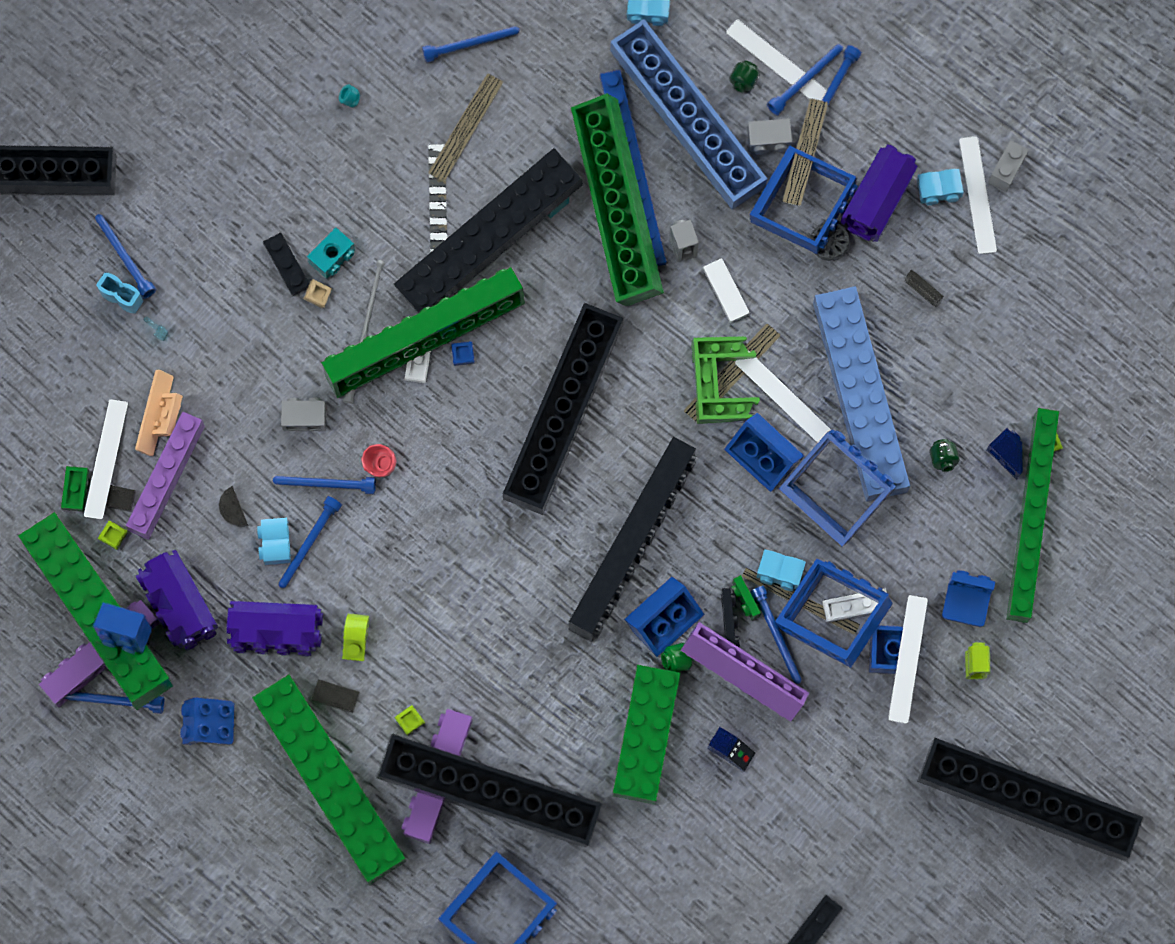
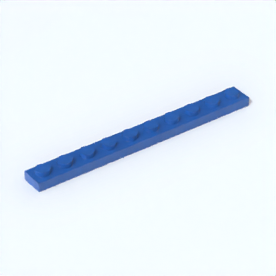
[600,70,666,266]

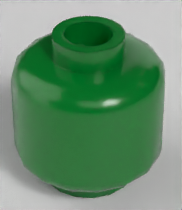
[661,643,694,672]

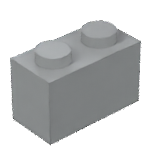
[747,119,792,154]
[988,140,1029,193]
[669,220,699,262]
[281,398,326,431]

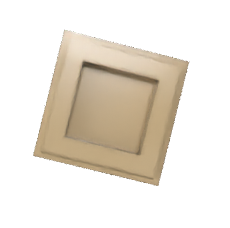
[304,279,332,308]

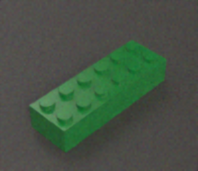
[612,665,680,805]

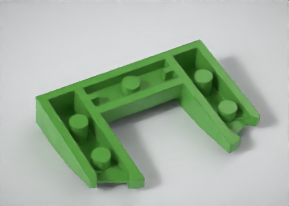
[691,336,760,424]

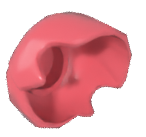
[361,444,397,478]

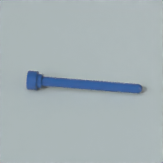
[422,26,519,63]
[767,44,843,116]
[821,45,862,107]
[95,214,156,299]
[273,476,376,494]
[278,496,342,588]
[750,586,802,684]
[63,692,165,714]

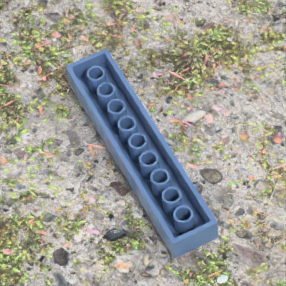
[610,19,767,210]
[813,286,910,502]

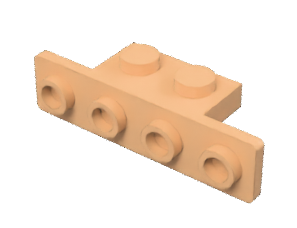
[135,370,183,456]

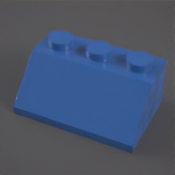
[724,413,804,492]
[624,577,704,657]

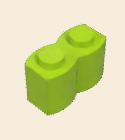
[965,642,991,679]

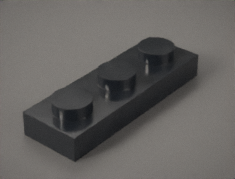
[262,232,309,297]
[721,588,740,648]
[788,894,843,944]

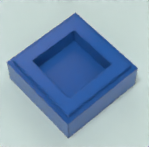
[451,341,475,366]

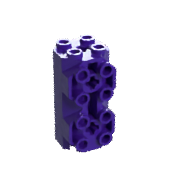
[840,144,918,242]
[136,550,218,651]
[227,601,323,656]

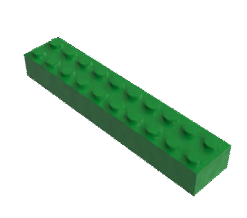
[571,93,664,307]
[321,267,525,399]
[18,512,173,711]
[252,674,407,885]

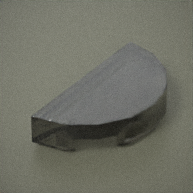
[219,486,249,527]

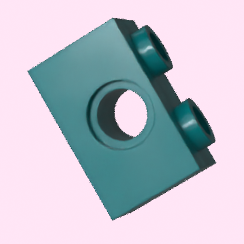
[307,227,355,279]

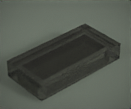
[905,269,944,308]
[105,485,136,512]
[311,679,360,714]

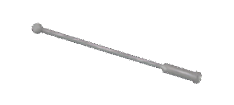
[343,260,384,404]

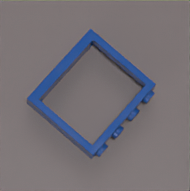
[750,145,858,254]
[779,429,896,546]
[775,559,893,668]
[438,851,557,944]

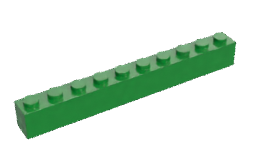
[1006,408,1059,623]

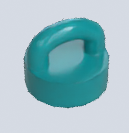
[339,84,360,108]

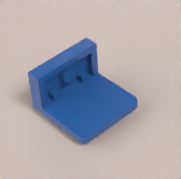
[942,570,995,627]
[180,697,234,745]

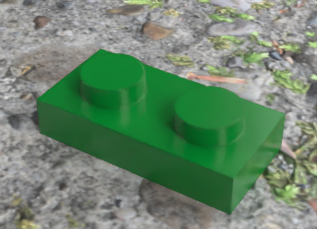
[61,466,89,511]
[731,575,761,621]

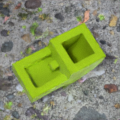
[342,613,369,661]

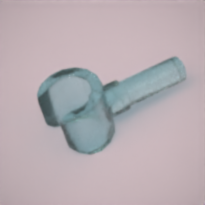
[143,316,168,341]

